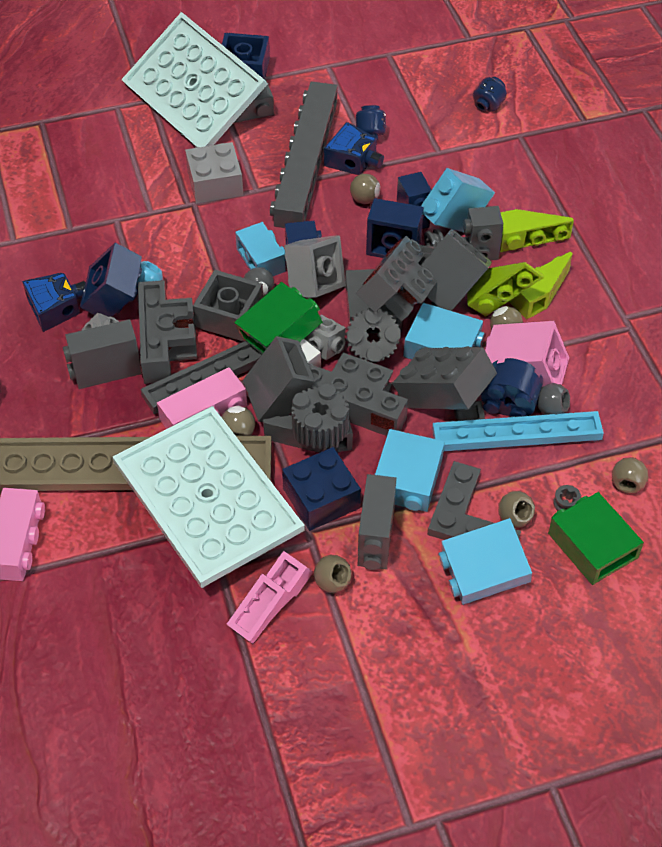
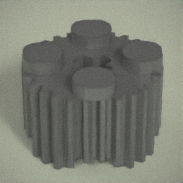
[345,308,401,363]
[291,383,349,451]

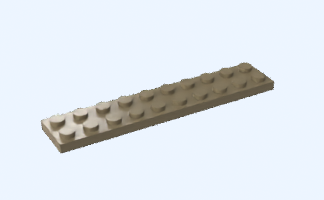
[0,436,272,491]

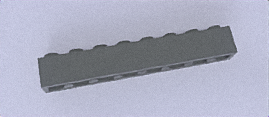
[270,81,338,228]

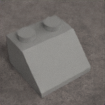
[284,235,345,298]

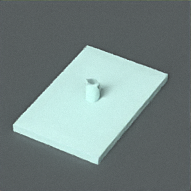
[122,12,268,147]
[113,406,305,588]

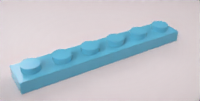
[432,411,604,451]

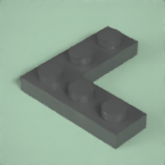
[427,461,521,540]

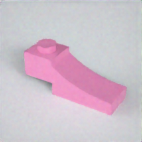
[227,551,313,644]

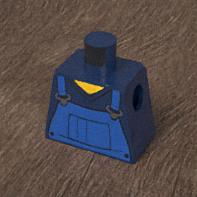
[324,122,384,175]
[22,273,86,332]

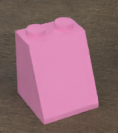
[485,321,569,387]

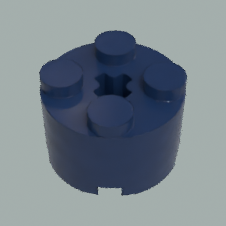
[481,358,543,417]

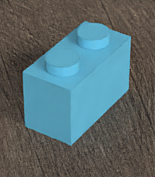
[235,222,286,276]

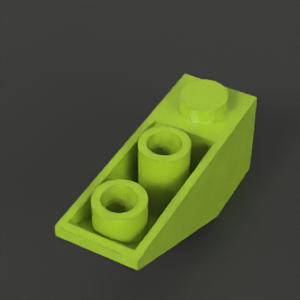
[500,209,574,252]
[509,251,573,319]
[467,262,544,317]

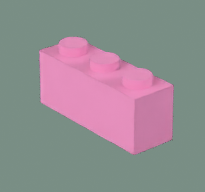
[157,367,247,429]
[0,488,45,581]

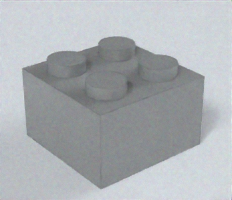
[185,142,243,204]

